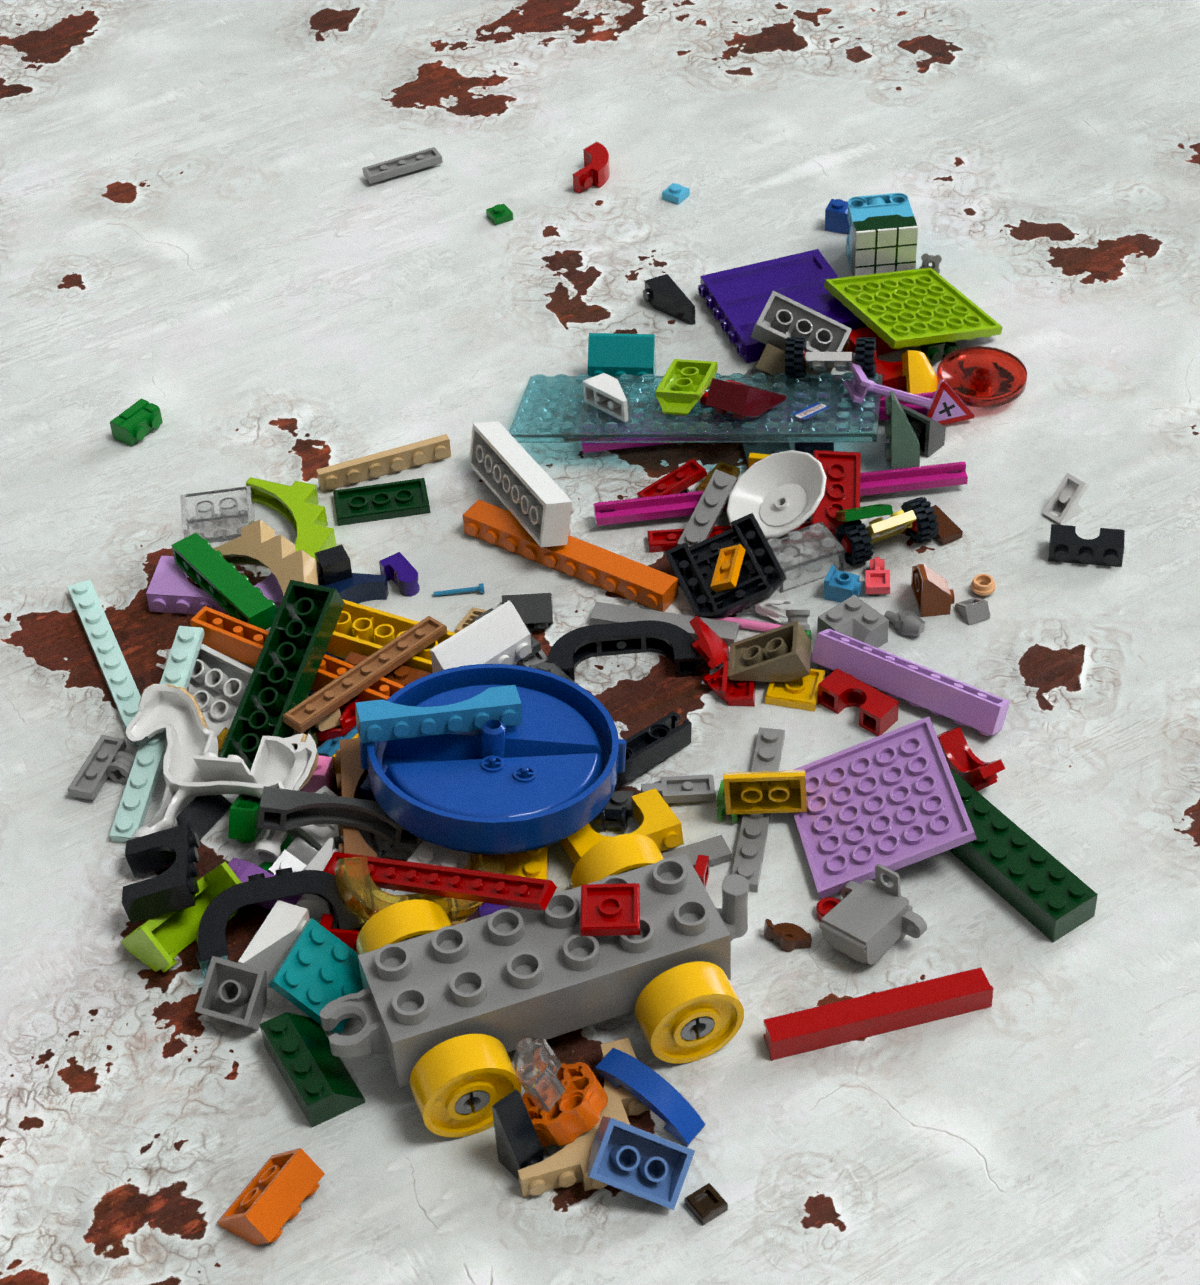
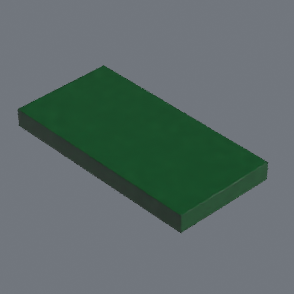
[333,478,430,526]

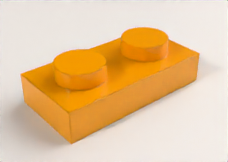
[710,544,745,592]

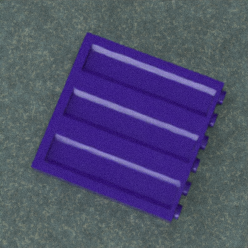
[698,249,867,363]

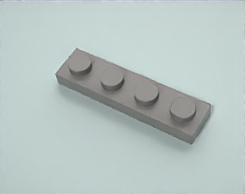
[362,147,443,184]
[677,469,737,547]

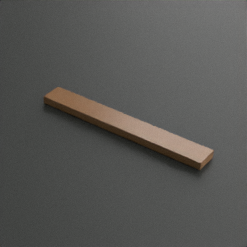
[282,616,447,733]

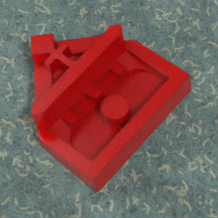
[690,616,730,670]
[703,660,756,706]
[316,697,359,741]

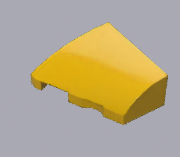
[902,350,940,394]

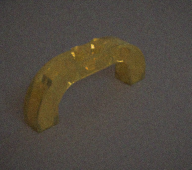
[334,853,505,923]

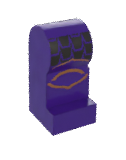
[379,552,420,597]

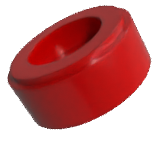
[816,897,841,922]

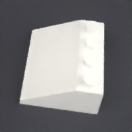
[187,644,253,741]

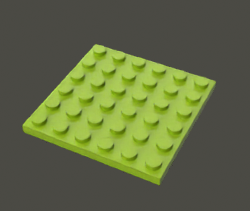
[824,267,1003,349]

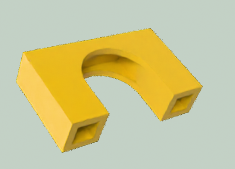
[560,788,684,865]

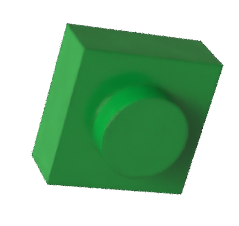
[486,204,513,226]

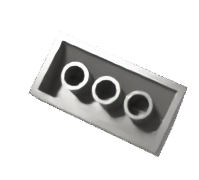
[751,291,852,373]

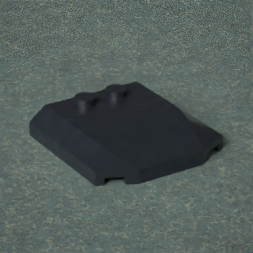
[665,513,786,618]

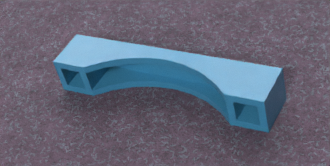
[355,685,522,744]

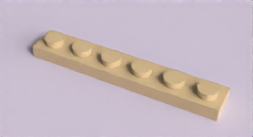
[316,434,451,492]

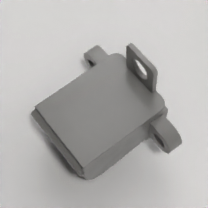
[819,864,927,965]

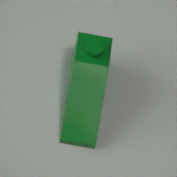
[228,794,262,843]

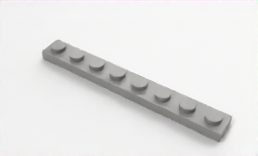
[732,727,785,892]

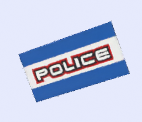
[791,402,831,420]

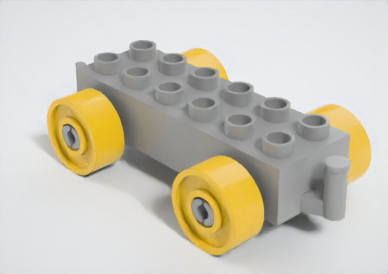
[320,834,749,1138]

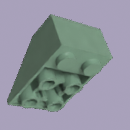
[885,391,920,469]

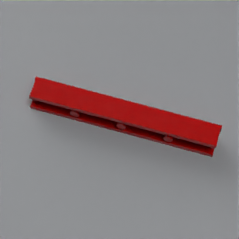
[763,967,994,1061]

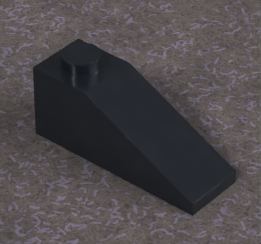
[643,274,695,325]
[492,1089,544,1181]

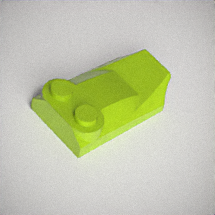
[655,359,718,416]

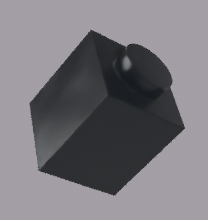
[314,545,352,585]

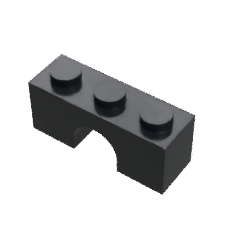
[1048,524,1125,567]

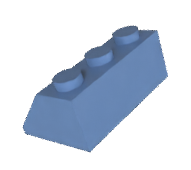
[587,1116,695,1210]

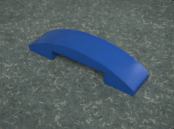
[594,1048,706,1147]

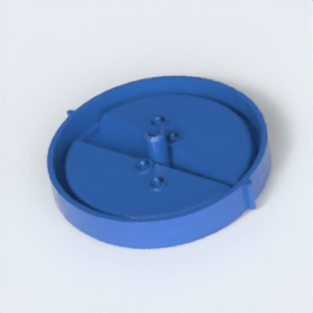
[360,664,626,855]

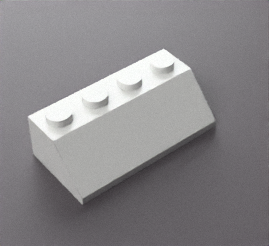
[430,601,532,673]

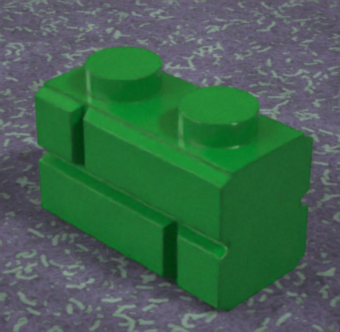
[110,398,163,447]

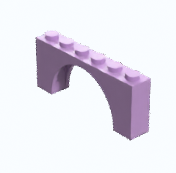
[146,556,283,616]

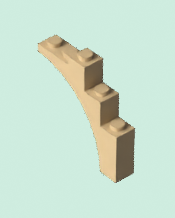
[213,520,318,596]
[518,1037,650,1198]

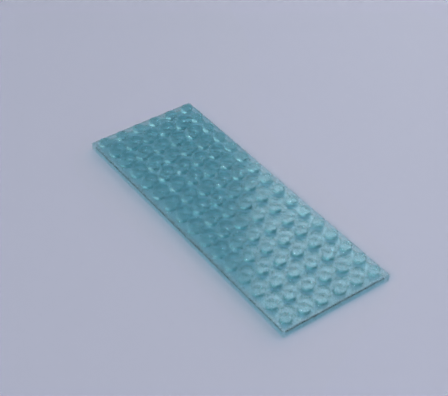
[509,372,883,443]

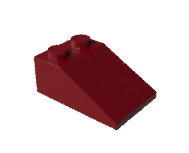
[705,378,786,420]

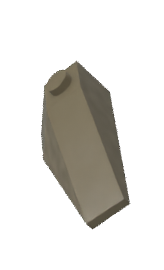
[755,343,844,387]

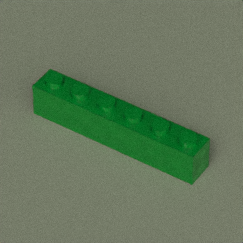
[171,533,277,630]

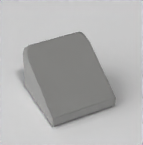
[955,597,990,625]

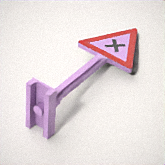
[843,364,975,425]

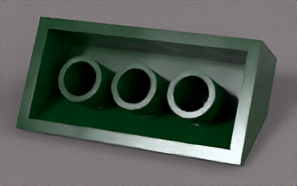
[260,1012,366,1127]

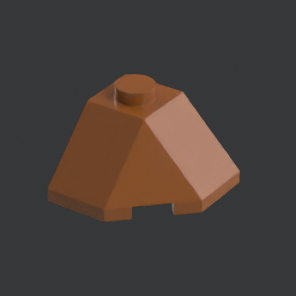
[911,564,955,617]

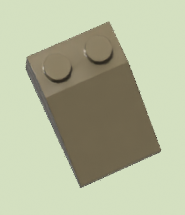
[728,621,811,682]

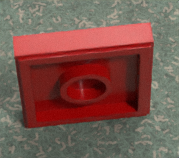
[580,883,640,936]

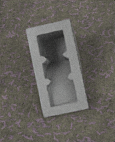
[268,836,319,876]

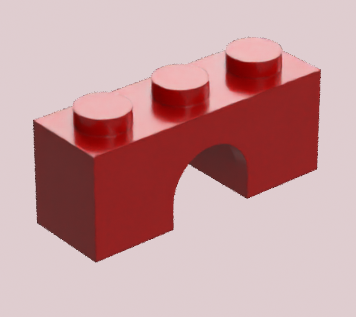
[818,668,899,736]

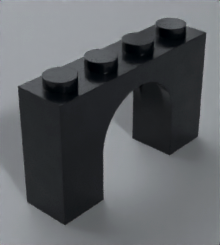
[122,823,200,924]

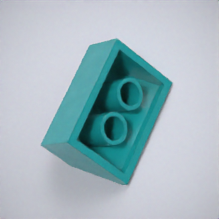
[588,333,656,386]

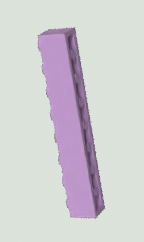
[810,628,1010,736]

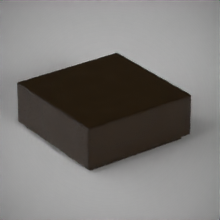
[684,1183,728,1225]

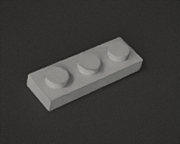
[68,735,127,801]

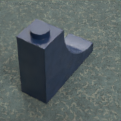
[318,573,389,604]

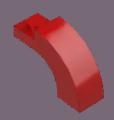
[573,142,610,194]

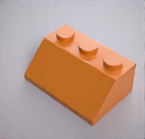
[216,1148,325,1245]

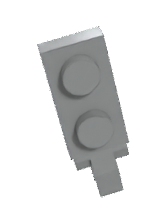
[641,774,716,803]

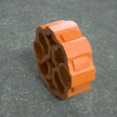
[522,1062,608,1147]

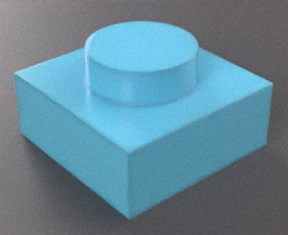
[662,183,690,205]

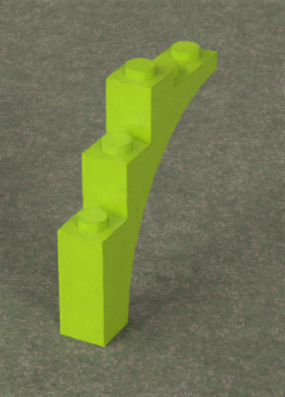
[246,477,337,559]

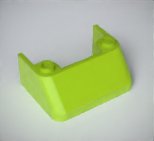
[120,862,242,973]

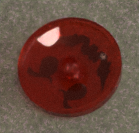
[937,346,1027,407]

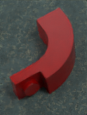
[937,727,1005,791]

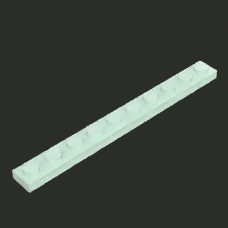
[67,580,141,747]
[109,626,205,843]

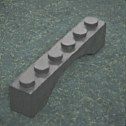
[257,786,423,849]

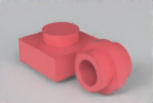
[865,557,890,594]

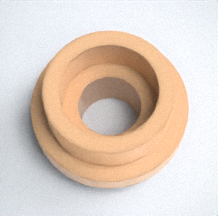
[971,574,996,596]

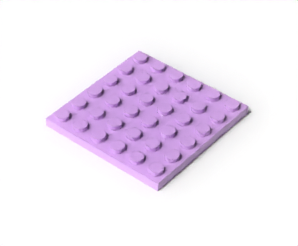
[793,716,977,899]

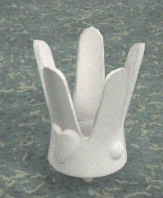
[755,598,791,625]

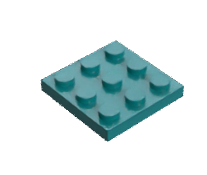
[268,918,363,1034]

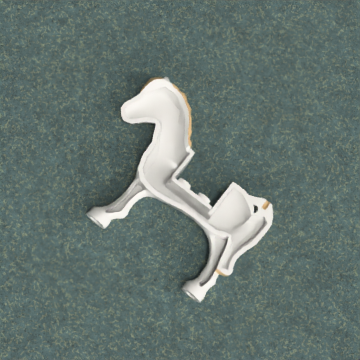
[125,684,319,863]

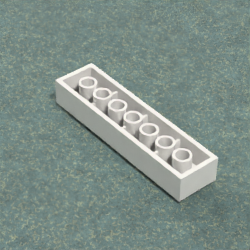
[469,421,574,547]

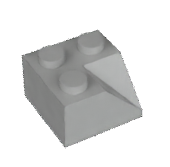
[817,595,889,648]

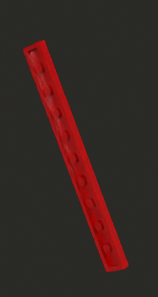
[323,852,557,911]

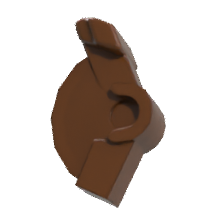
[764,919,812,952]

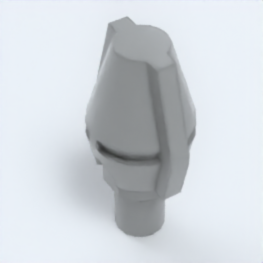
[884,610,926,636]

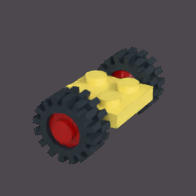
[835,497,939,566]

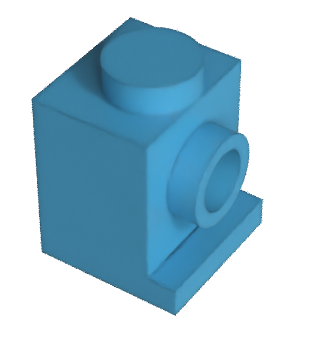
[824,565,863,603]

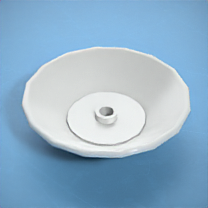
[726,450,827,539]

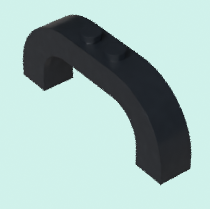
[548,620,700,681]
[196,867,367,961]

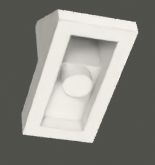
[1043,472,1089,525]

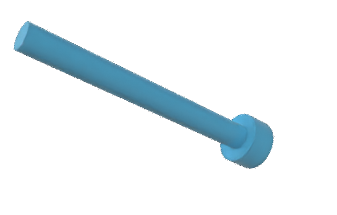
[434,583,485,597]

